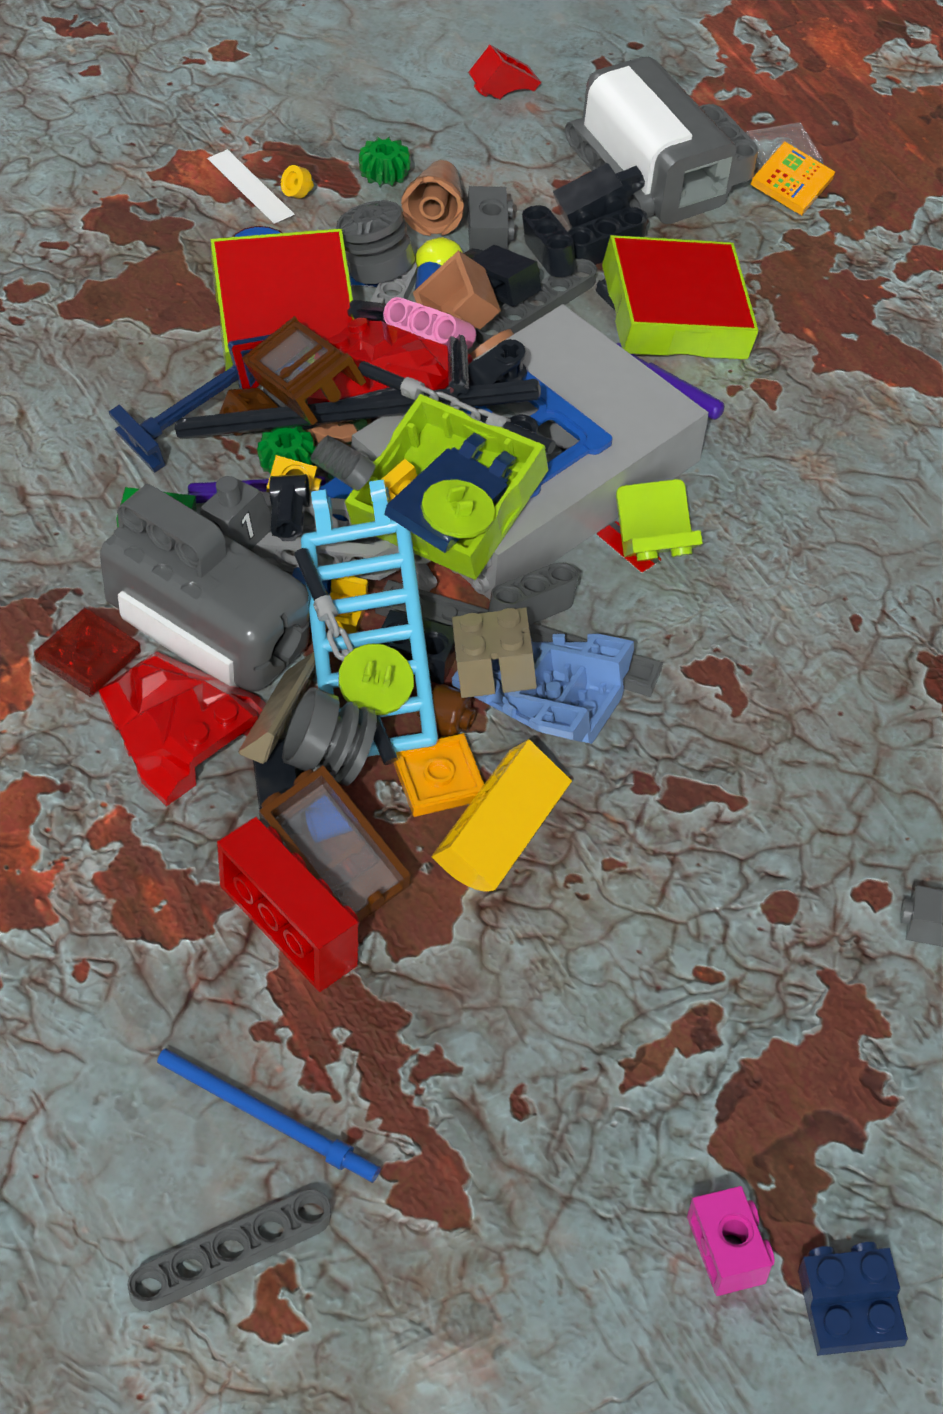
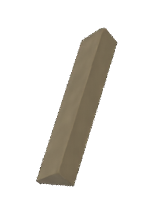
[238,652,316,764]

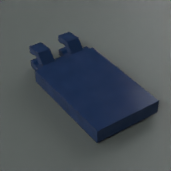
[384,432,516,553]

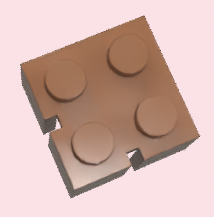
[413,250,501,330]

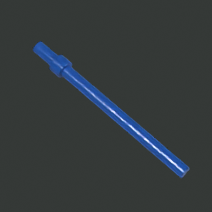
[157,1048,381,1183]

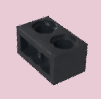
[381,610,456,684]

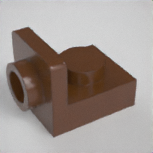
[219,388,278,436]

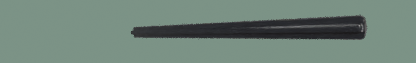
[174,379,541,439]

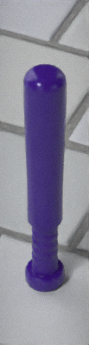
[616,343,725,420]

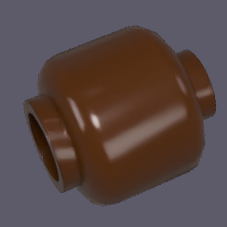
[417,684,476,737]

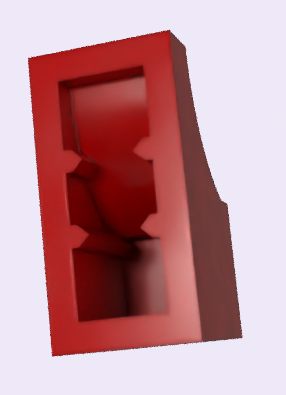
[468,45,541,100]

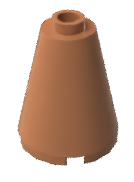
[401,160,464,236]

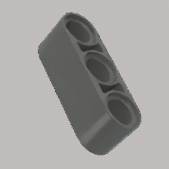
[488,563,579,625]

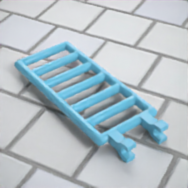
[301,479,438,757]

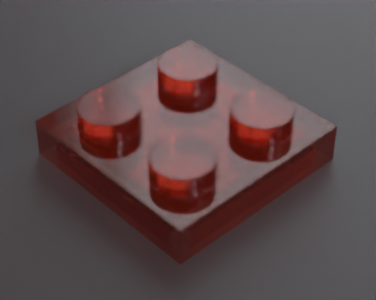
[34,607,141,697]

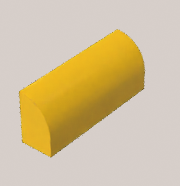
[431,739,572,891]

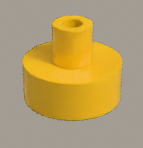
[281,165,314,199]

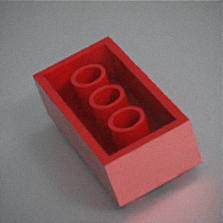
[217,817,359,993]

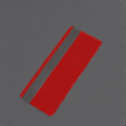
[597,521,661,573]

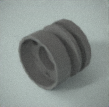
[336,200,415,284]
[282,687,377,786]

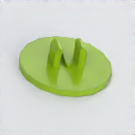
[421,479,495,538]
[338,644,414,715]

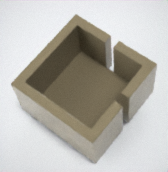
[452,608,537,698]

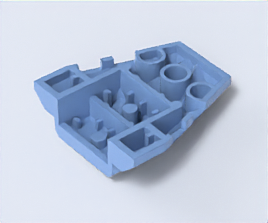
[452,634,634,744]

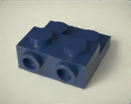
[798,1242,908,1356]

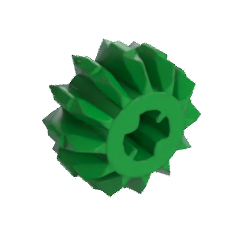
[359,136,411,187]
[257,426,316,474]

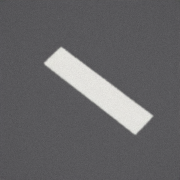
[207,149,295,224]

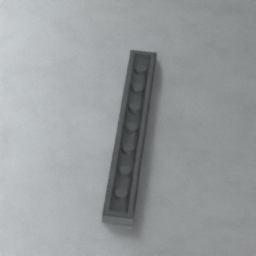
[375,580,663,697]

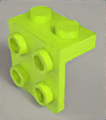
[616,479,703,561]

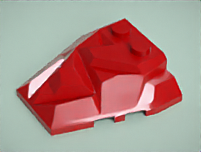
[307,318,473,404]
[98,651,266,806]

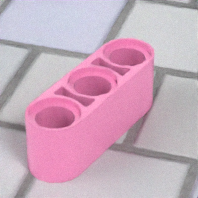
[383,297,476,350]

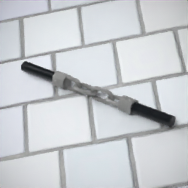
[358,361,556,454]
[294,548,398,765]

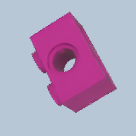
[687,1186,775,1297]

